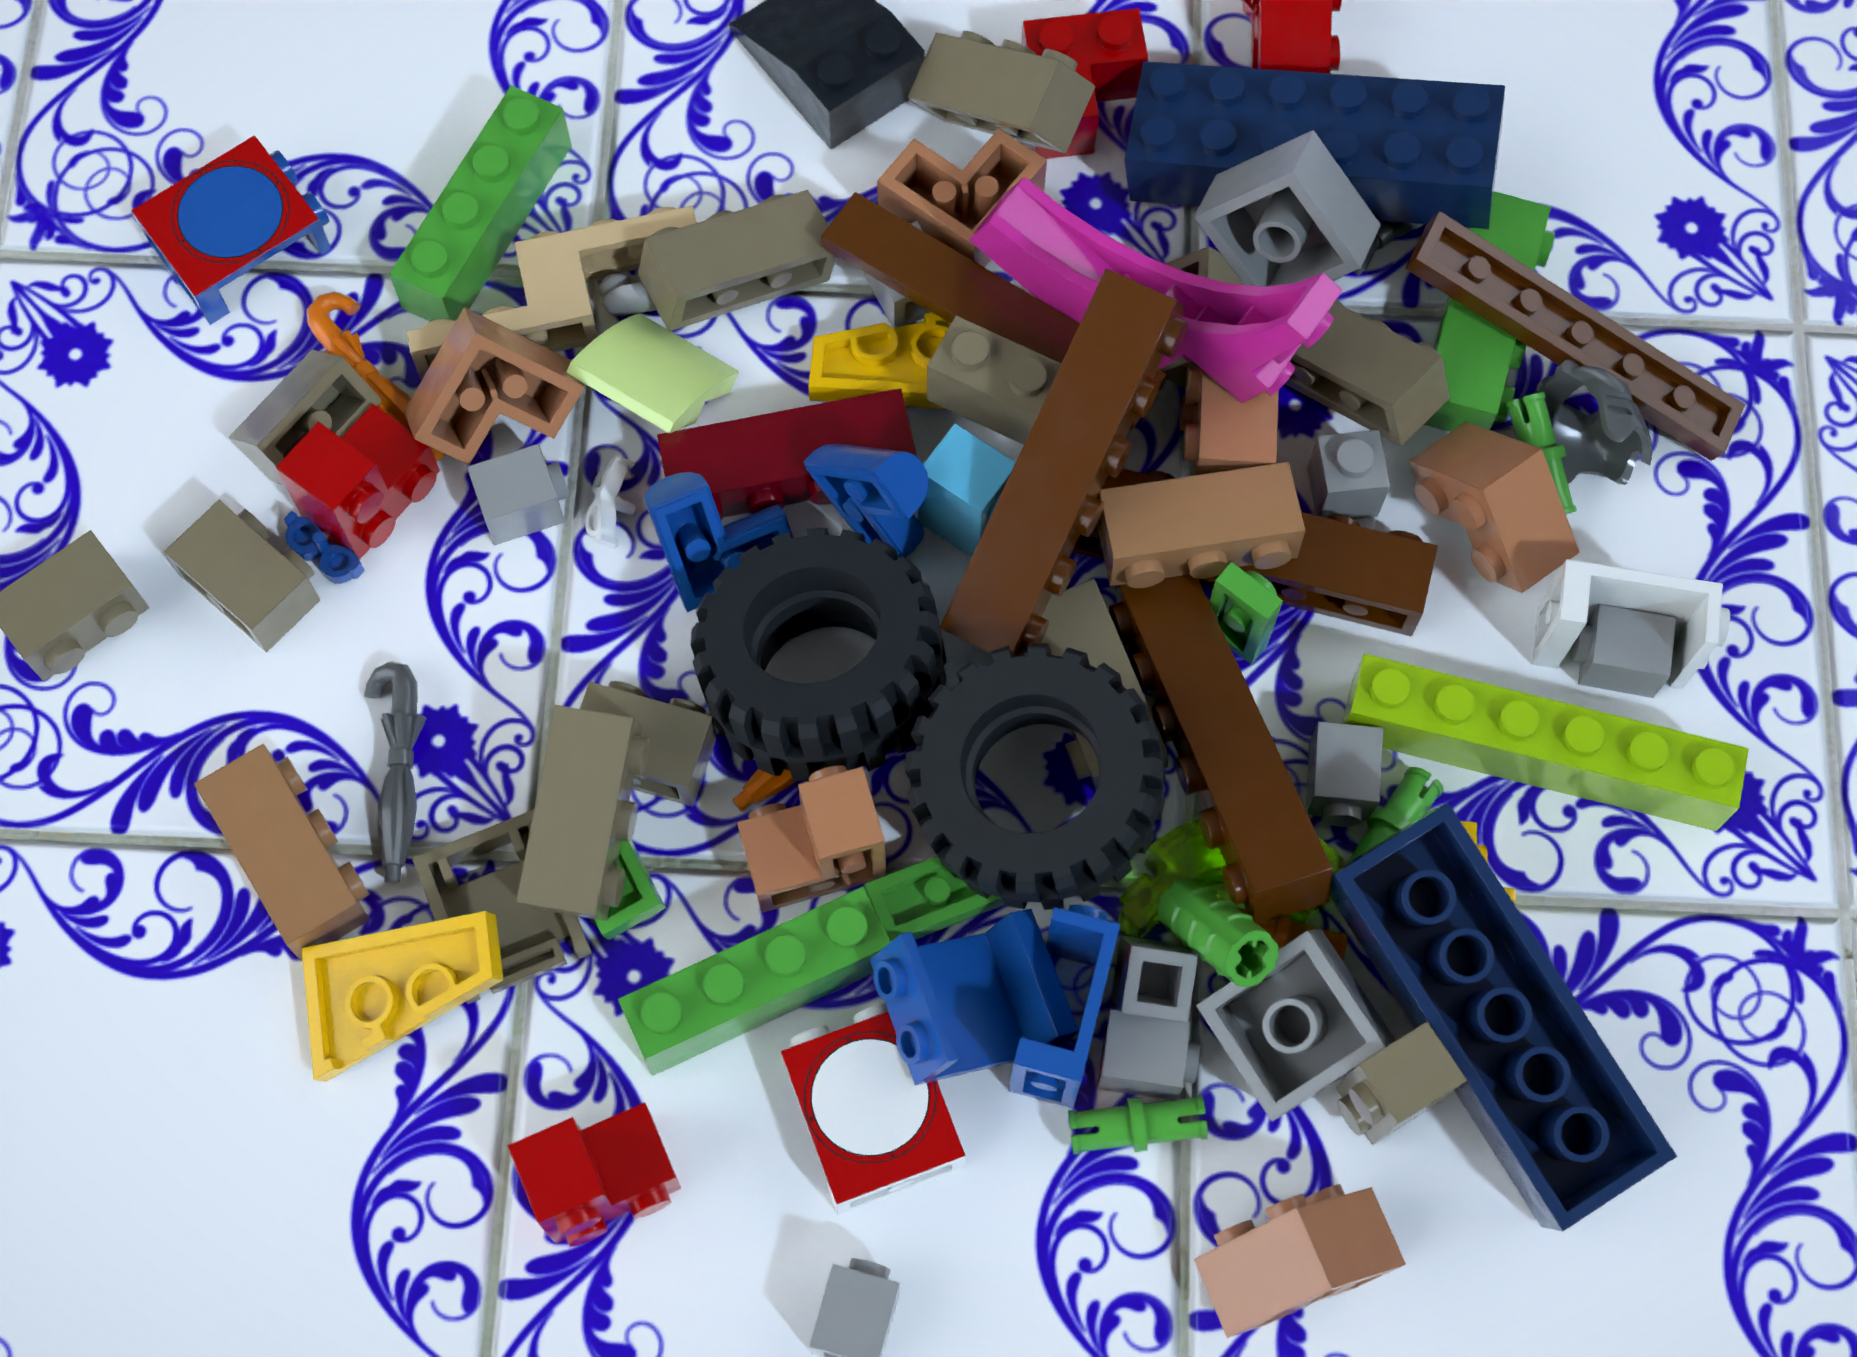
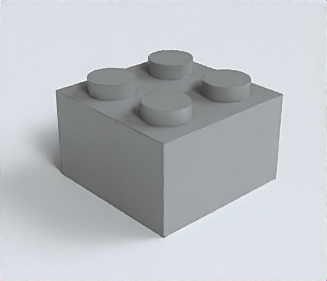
[1194,130,1381,287]
[1196,928,1396,1121]

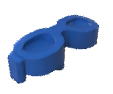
[284,511,365,584]

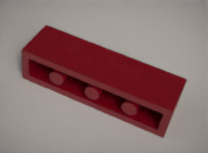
[657,388,917,521]

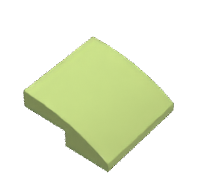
[566,313,740,433]

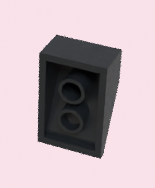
[729,0,925,150]

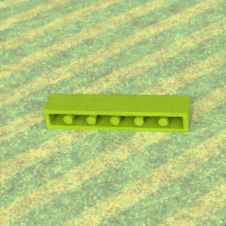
[1342,653,1749,831]

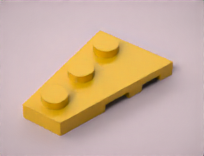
[808,313,951,409]
[301,911,503,1082]

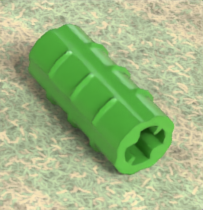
[1158,878,1278,987]

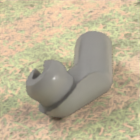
[599,273,657,317]

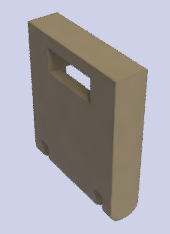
[412,809,592,1004]

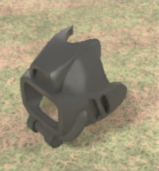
[1536,359,1653,485]

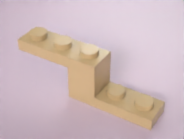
[406,205,697,380]

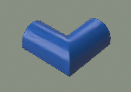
[803,443,929,558]
[644,472,793,612]

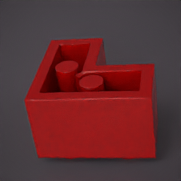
[1242,0,1342,74]
[1021,8,1149,159]
[275,404,440,560]
[507,1102,682,1247]

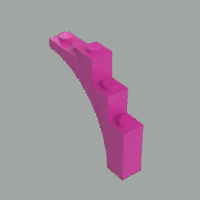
[969,177,1343,403]

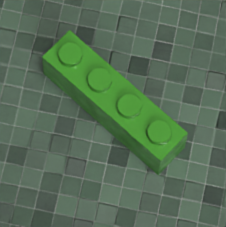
[389,85,572,322]
[1424,191,1555,432]
[618,886,890,1076]

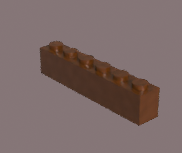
[940,268,1188,657]
[1072,468,1438,637]
[1108,574,1333,925]

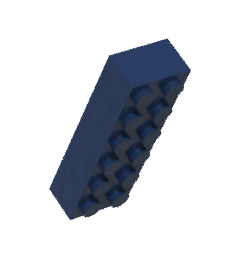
[1124,61,1506,229]
[1330,803,1678,1232]

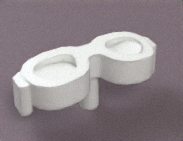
[585,455,636,549]

